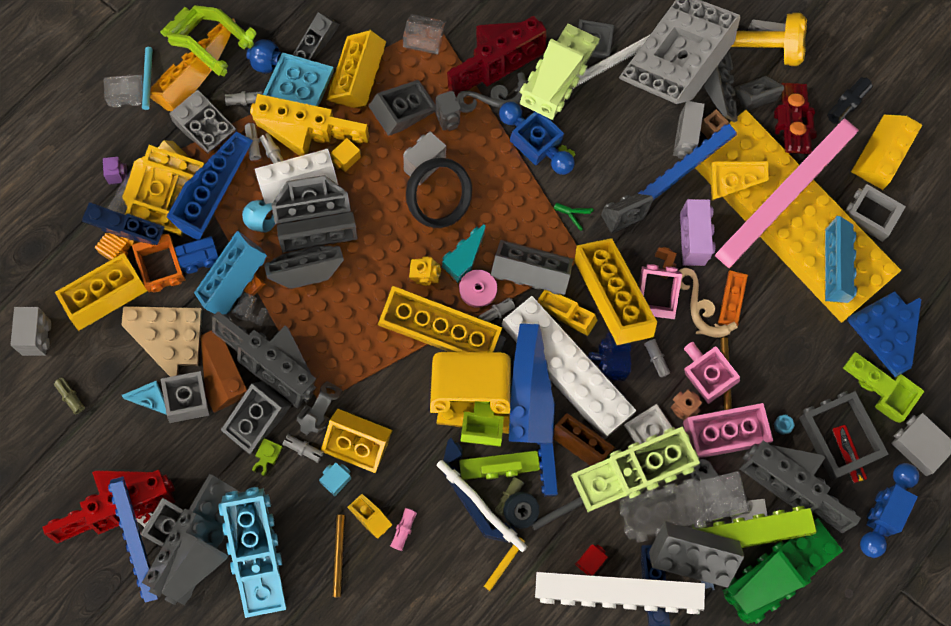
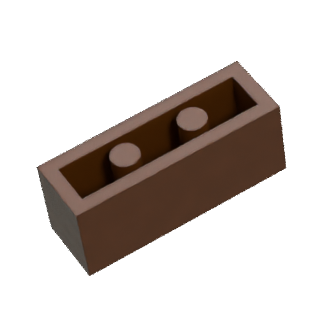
[553,413,615,466]

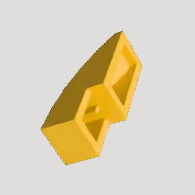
[537,290,597,336]

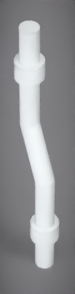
[437,460,528,552]

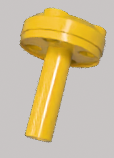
[731,13,807,66]

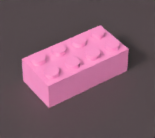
[683,403,773,459]

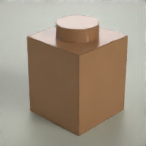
[700,109,729,139]

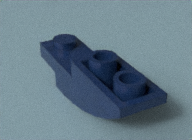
[82,202,165,245]
[641,545,670,626]

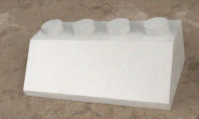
[255,149,338,204]

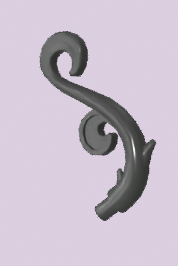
[456,72,528,113]

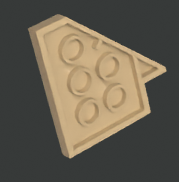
[122,307,202,377]

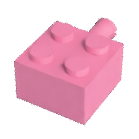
[684,342,740,404]

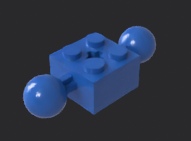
[499,102,575,175]
[860,463,919,558]

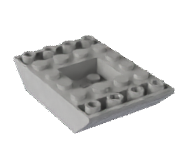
[619,0,740,104]

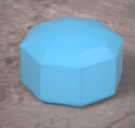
[774,415,795,435]

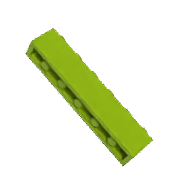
[693,506,816,548]

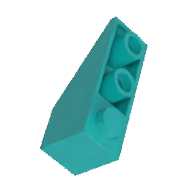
[442,224,486,283]

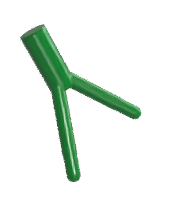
[554,202,594,231]

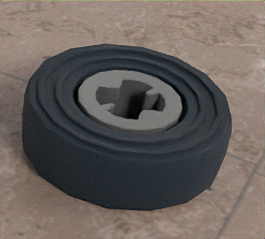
[503,492,539,529]

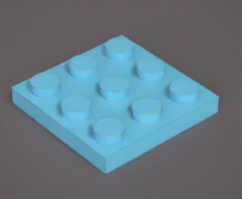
[263,52,334,106]

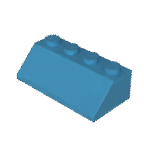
[825,216,857,303]
[194,231,267,314]

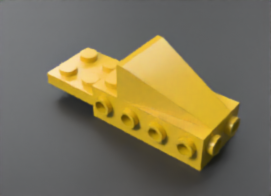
[250,94,369,156]

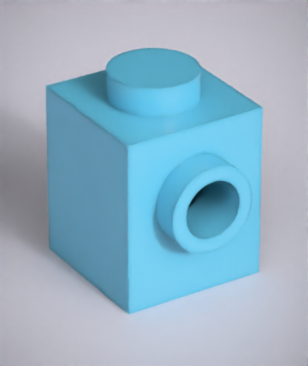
[319,463,351,496]

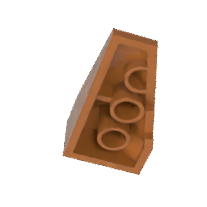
[201,331,247,413]

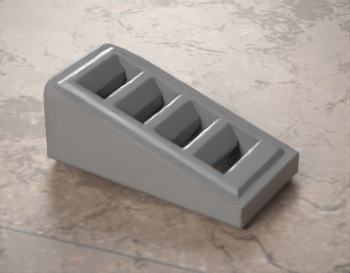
[748,19,786,31]

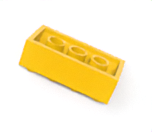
[326,30,386,108]
[851,115,922,190]
[55,253,147,331]

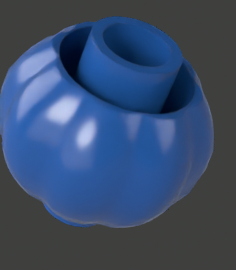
[247,39,282,74]

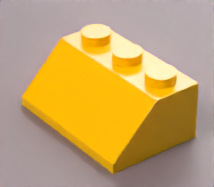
[321,409,392,473]

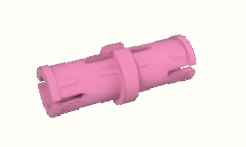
[390,508,417,551]

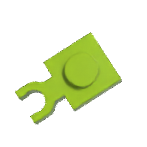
[252,438,283,477]

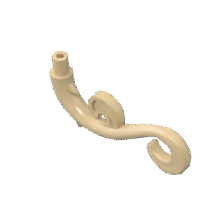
[678,268,738,338]

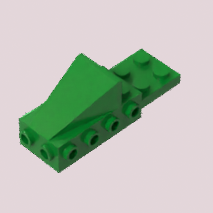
[722,518,843,624]

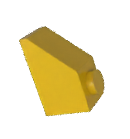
[347,494,392,539]

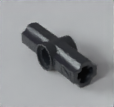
[827,77,873,124]

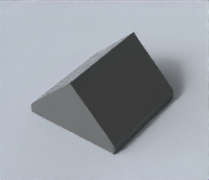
[734,76,784,111]

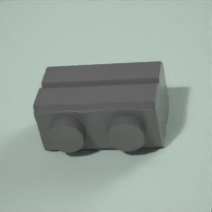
[435,91,461,131]

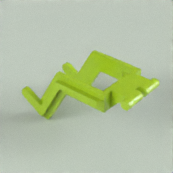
[160,5,257,76]

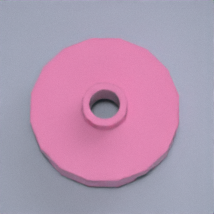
[459,270,497,308]

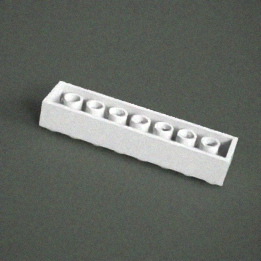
[502,296,636,440]
[535,572,705,614]

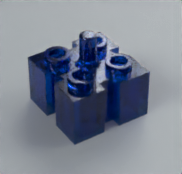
[589,333,631,381]

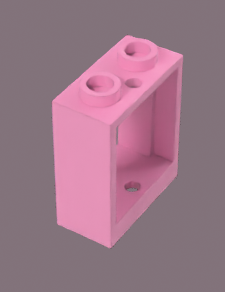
[639,264,682,319]

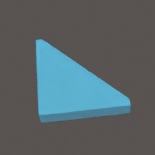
[122,381,167,415]

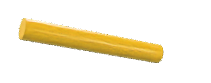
[483,537,525,591]

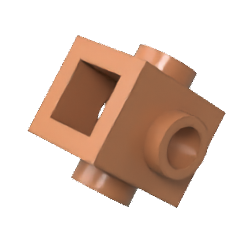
[671,390,702,421]

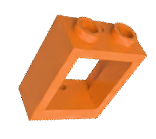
[132,233,185,292]

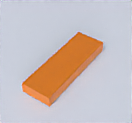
[718,270,748,327]

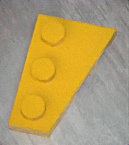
[711,161,769,200]

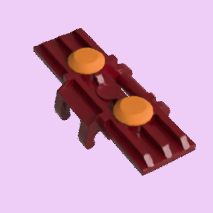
[774,83,817,154]

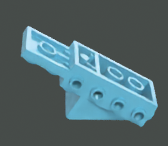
[218,487,286,618]

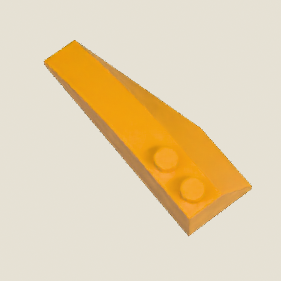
[150,19,236,111]

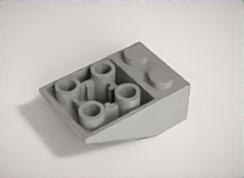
[170,90,236,153]

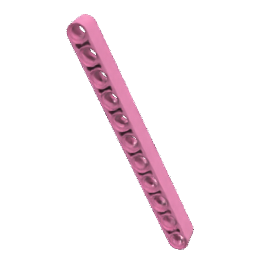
[715,118,859,268]

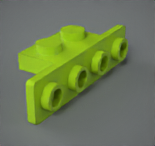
[459,451,540,480]

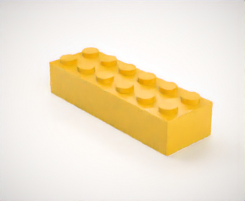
[574,238,657,345]
[378,286,502,352]

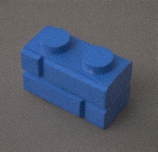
[175,236,219,274]

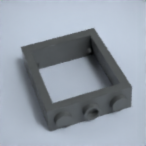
[799,391,889,481]

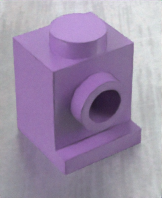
[103,157,128,184]

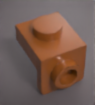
[655,247,677,279]

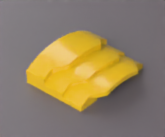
[122,145,205,236]

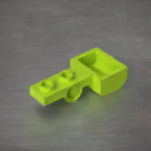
[843,352,924,423]
[460,401,504,447]

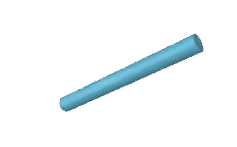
[142,47,153,110]

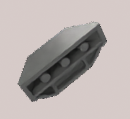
[272,175,351,224]
[264,246,344,289]

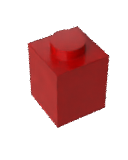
[575,544,608,576]

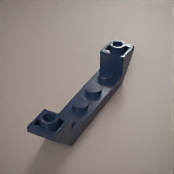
[441,438,517,543]

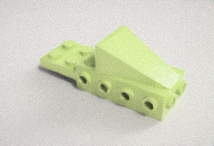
[520,24,600,120]
[571,427,700,512]

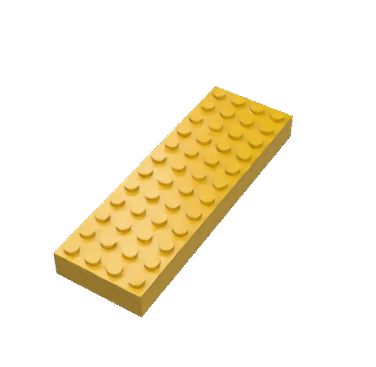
[695,110,901,323]

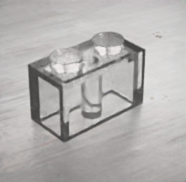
[104,75,143,107]

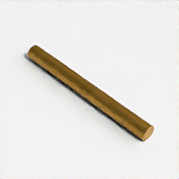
[720,337,732,410]
[333,515,345,597]

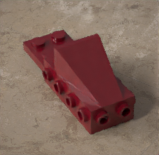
[447,16,547,97]

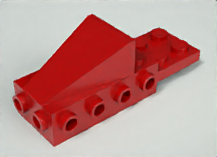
[42,470,176,544]

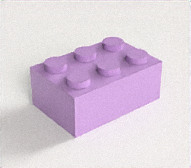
[680,199,715,266]

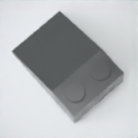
[369,80,436,136]
[601,194,654,234]
[221,381,291,454]

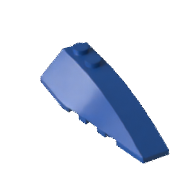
[167,132,253,240]
[509,324,555,443]

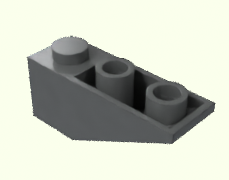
[293,12,340,61]

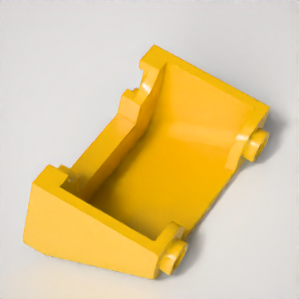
[430,352,511,414]

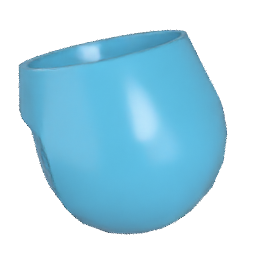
[242,200,276,232]

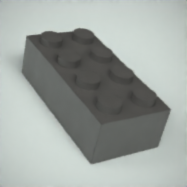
[649,521,744,588]

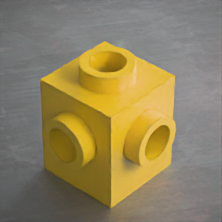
[409,257,441,286]

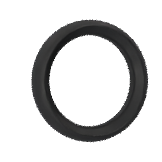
[406,158,472,228]

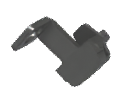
[297,381,342,435]

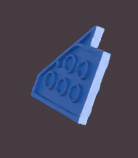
[847,291,921,377]

